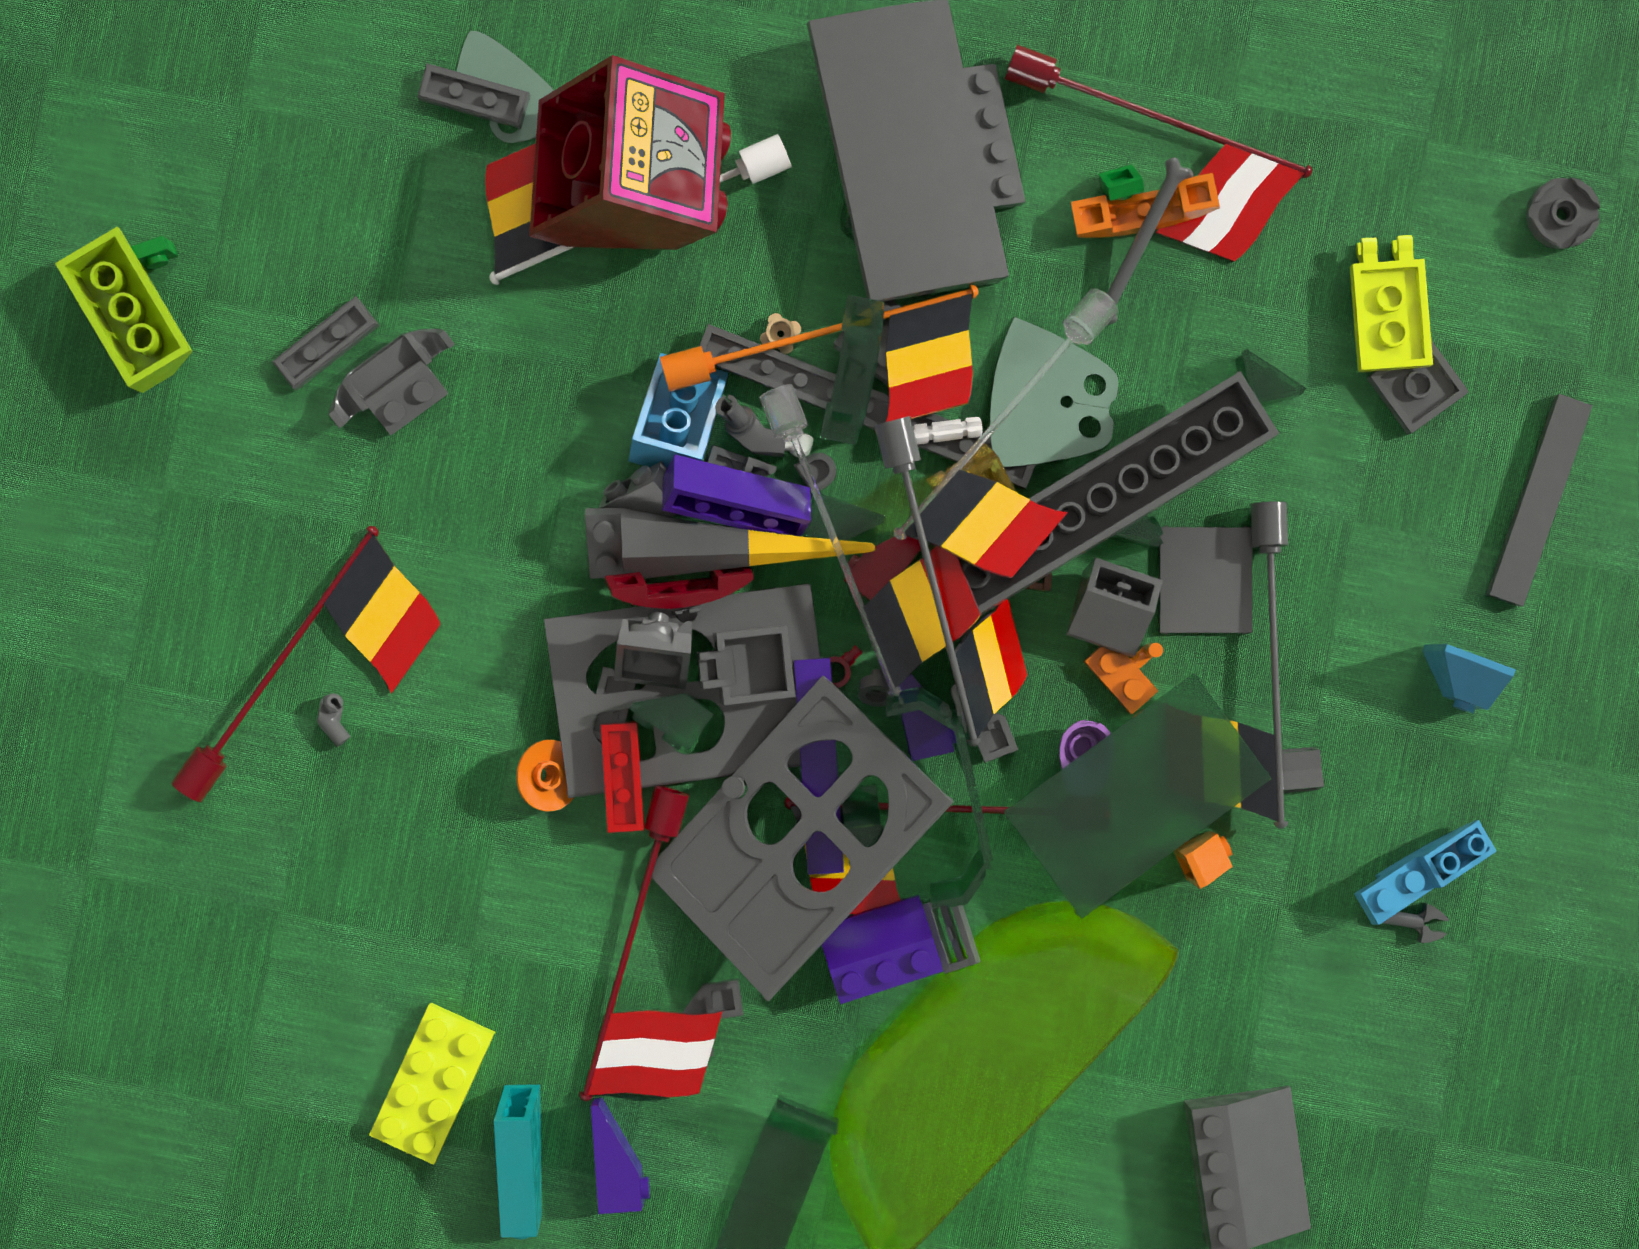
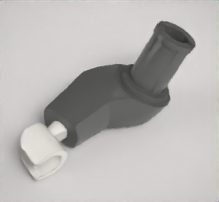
[715,395,814,458]

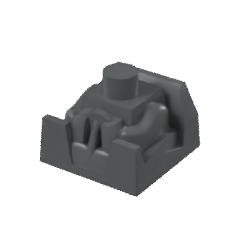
[614,612,692,690]

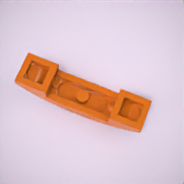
[1071,173,1220,238]

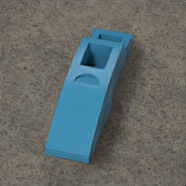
[1354,820,1496,925]

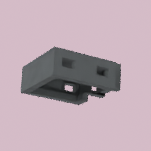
[696,625,795,705]

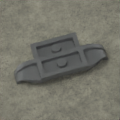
[328,329,455,435]

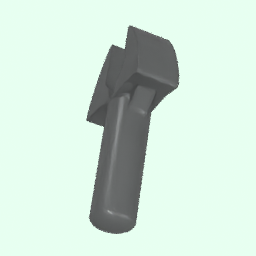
[1383,903,1449,943]

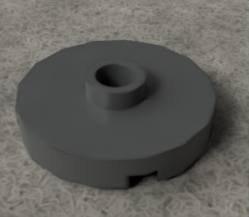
[1526,177,1600,250]

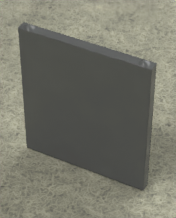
[1159,526,1252,635]

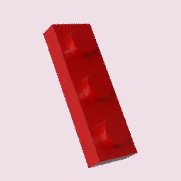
[601,722,644,833]

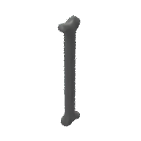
[1089,157,1193,325]

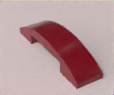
[605,566,753,609]

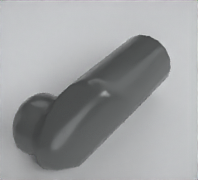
[317,693,351,748]

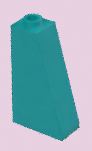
[494,1084,542,1240]

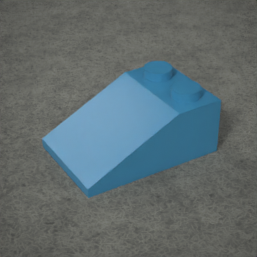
[628,353,728,468]

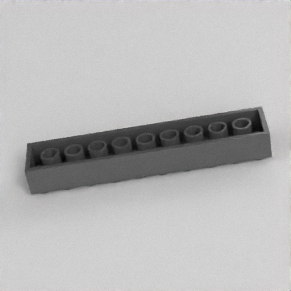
[959,371,1279,615]

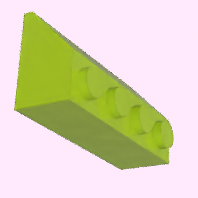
[55,227,193,393]

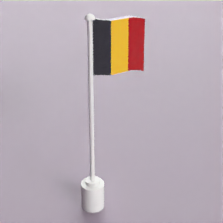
[485,134,792,285]

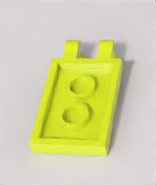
[1349,235,1433,372]

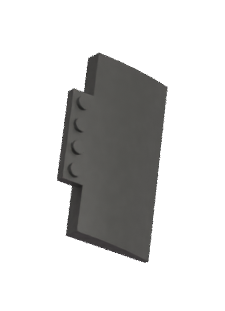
[807,0,1026,304]

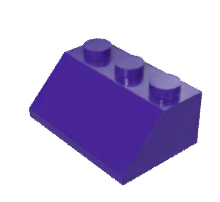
[822,894,943,1004]

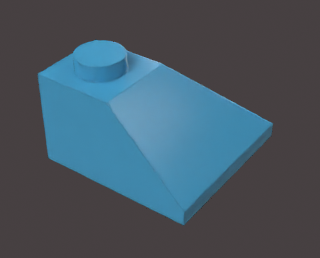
[1422,644,1516,714]

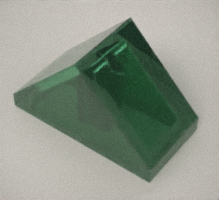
[1235,349,1306,405]

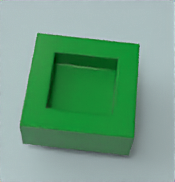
[1098,164,1144,201]
[131,236,178,269]

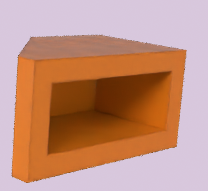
[1172,831,1233,889]

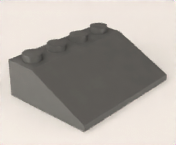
[1184,1086,1311,1249]

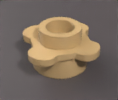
[760,313,801,354]

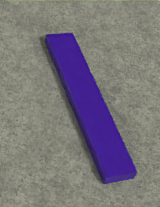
[794,658,844,875]

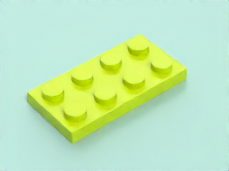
[369,1003,495,1165]

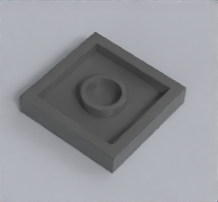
[1367,340,1469,435]

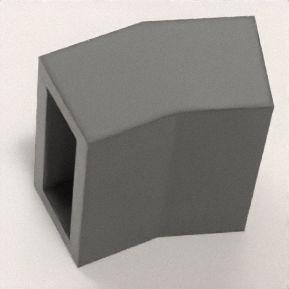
[1282,747,1324,793]

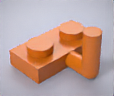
[1083,643,1163,714]

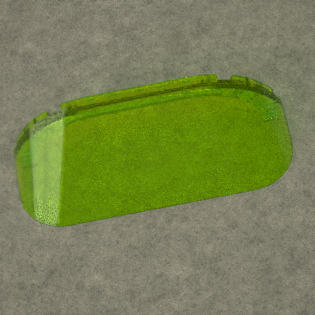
[830,900,1179,1249]

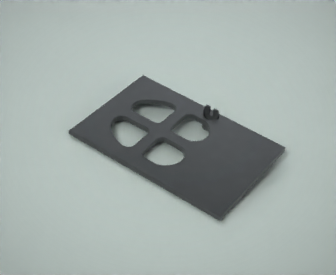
[544,584,820,798]
[651,676,954,1001]

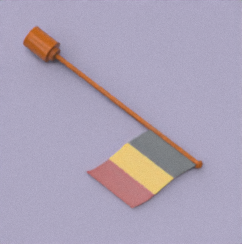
[660,285,979,422]

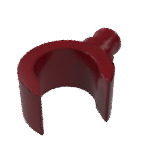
[829,645,862,688]

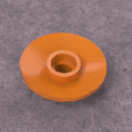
[516,740,574,811]

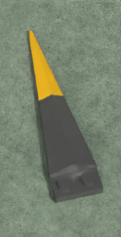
[585,507,875,579]

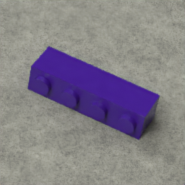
[662,455,811,536]

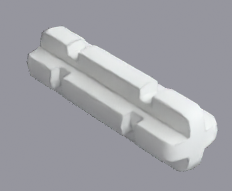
[913,417,982,445]

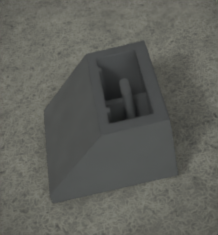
[1066,557,1163,657]

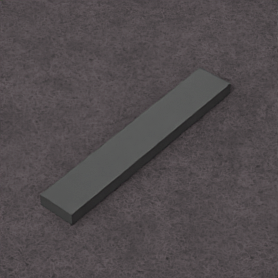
[1486,394,1593,607]

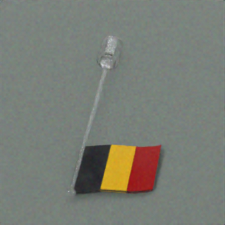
[894,288,1118,578]
[759,384,981,697]

